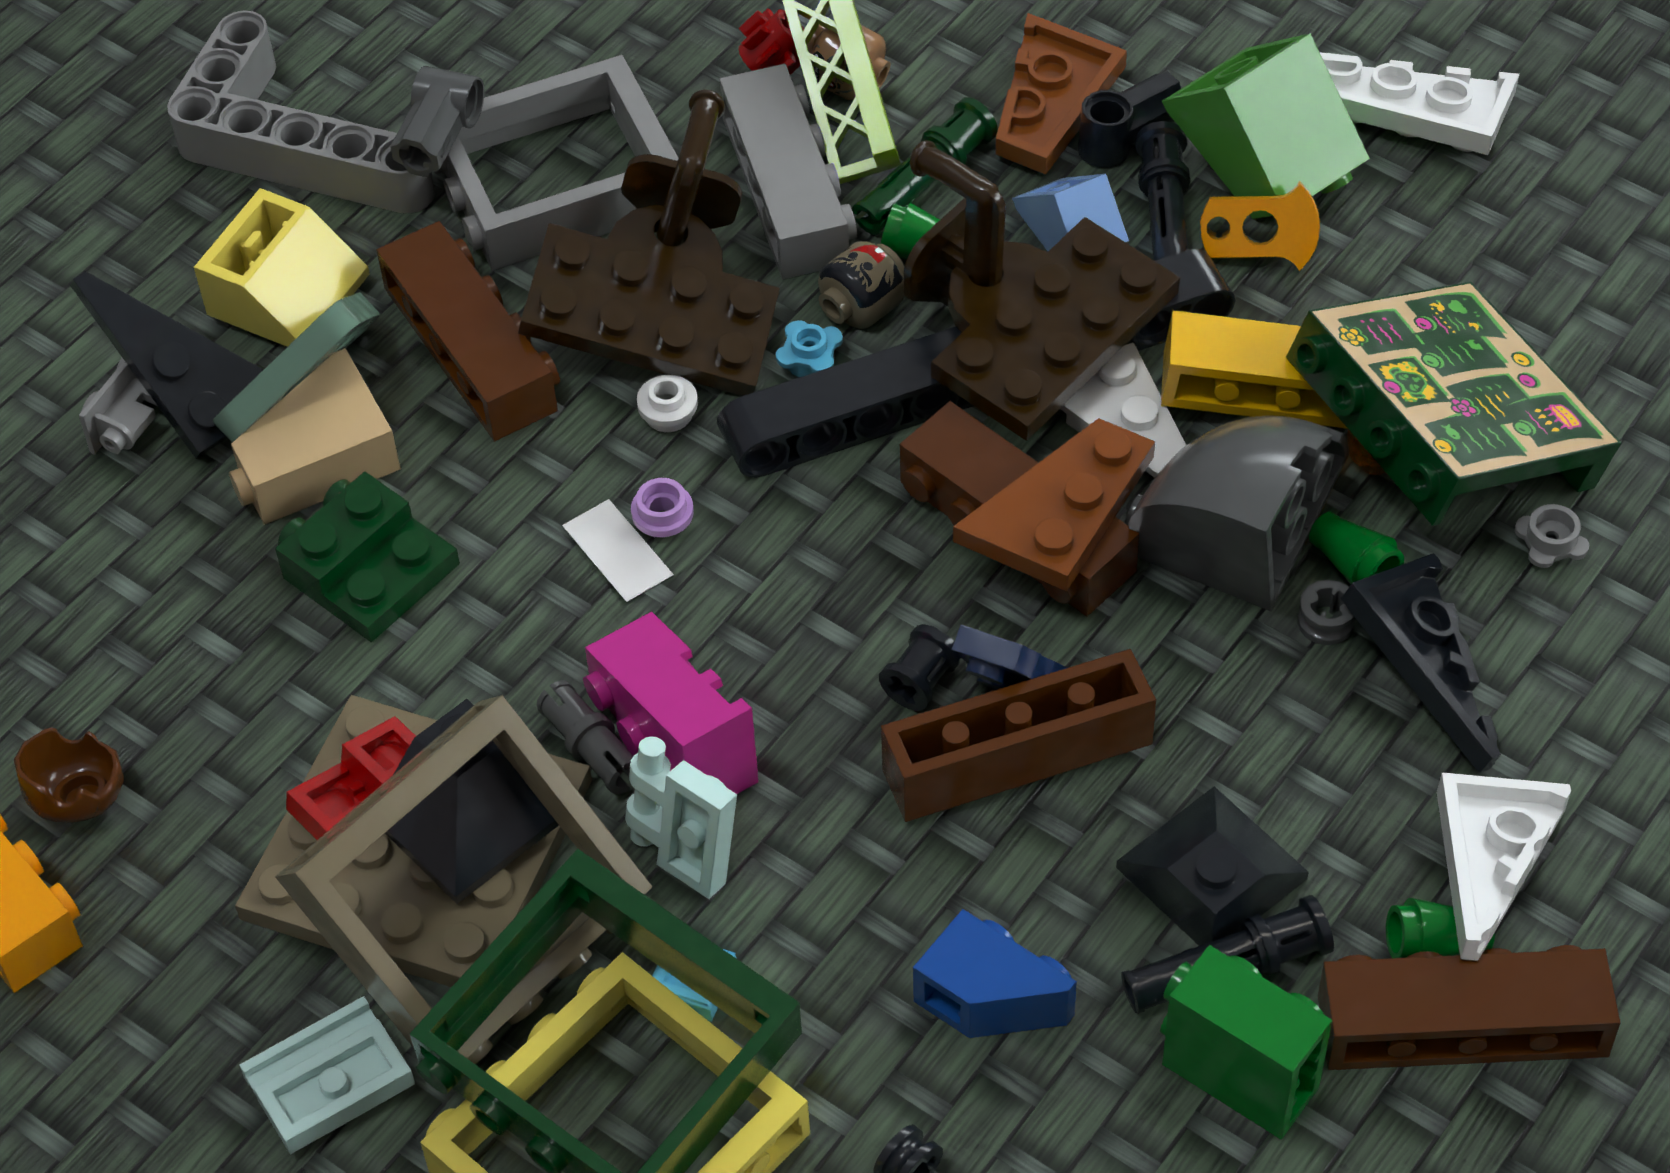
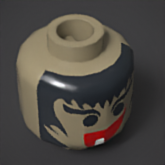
[818,241,904,330]

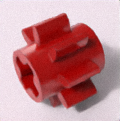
[739,8,804,75]

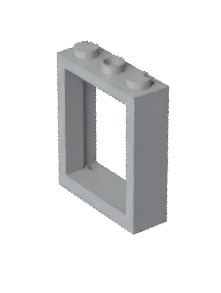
[434,55,678,271]

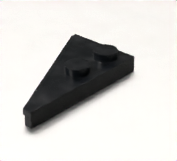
[70,271,264,459]
[1340,553,1501,774]

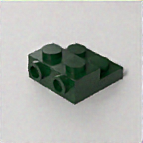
[275,471,460,643]

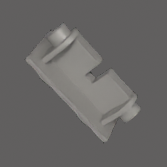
[79,358,156,455]

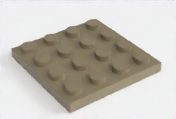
[235,695,592,987]

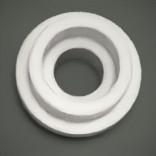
[637,375,698,432]

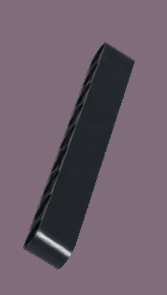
[717,249,1236,478]

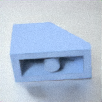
[1012,174,1129,252]

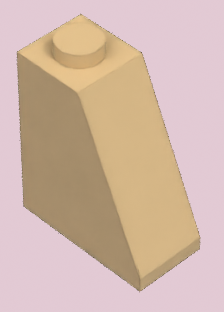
[229,348,401,525]

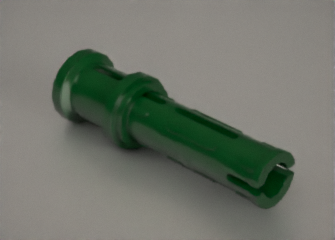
[852,97,998,235]

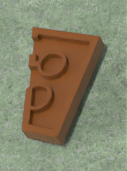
[996,13,1127,174]
[953,418,1155,591]

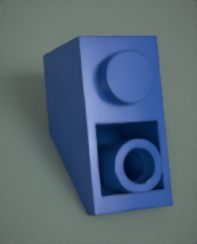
[913,909,1077,1038]

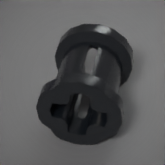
[879,624,961,711]

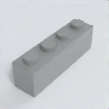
[720,64,857,280]

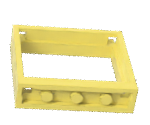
[420,952,810,1173]

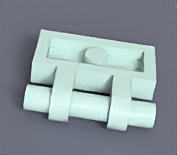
[625,737,737,899]

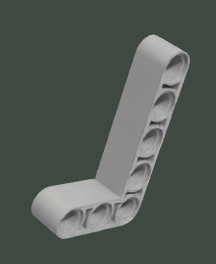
[167,10,435,213]

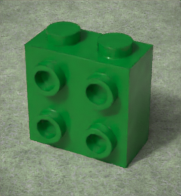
[1160,945,1332,1139]

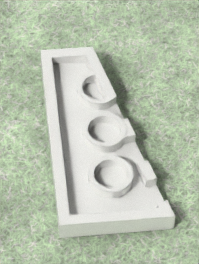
[1320,52,1519,155]

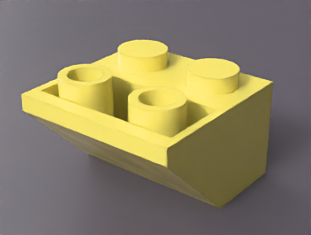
[194,188,370,347]

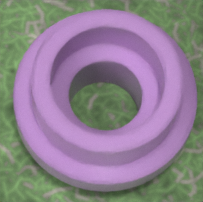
[631,478,694,537]

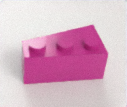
[583,612,759,794]

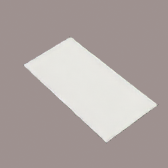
[562,499,674,602]

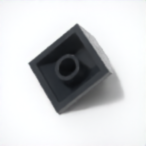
[385,699,559,904]
[1116,786,1309,946]

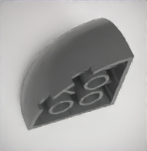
[1125,415,1349,611]

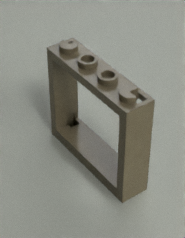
[275,695,652,1064]

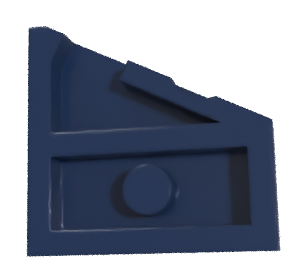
[952,625,1067,690]

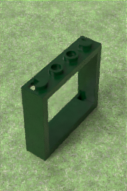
[410,849,802,1173]

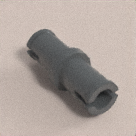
[536,680,633,794]

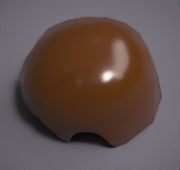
[14,727,124,823]

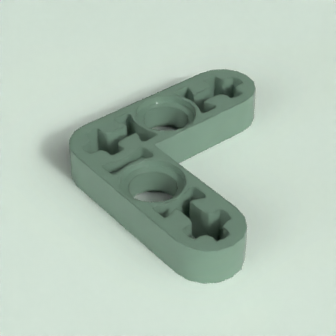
[212,292,381,443]

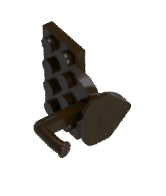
[518,89,780,396]
[903,140,1180,441]

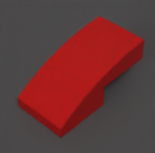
[286,716,416,840]

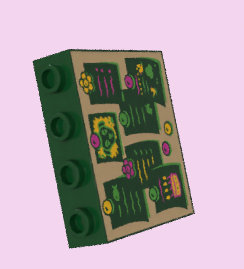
[1286,282,1621,526]

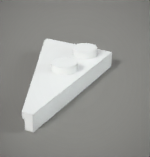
[1060,343,1186,477]
[1436,773,1571,961]

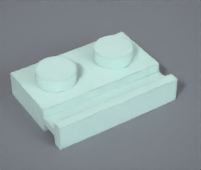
[239,996,415,1155]

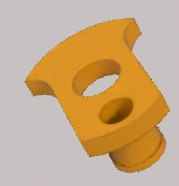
[1200,181,1320,271]

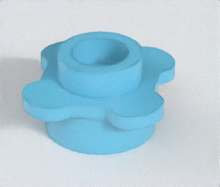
[776,320,843,378]

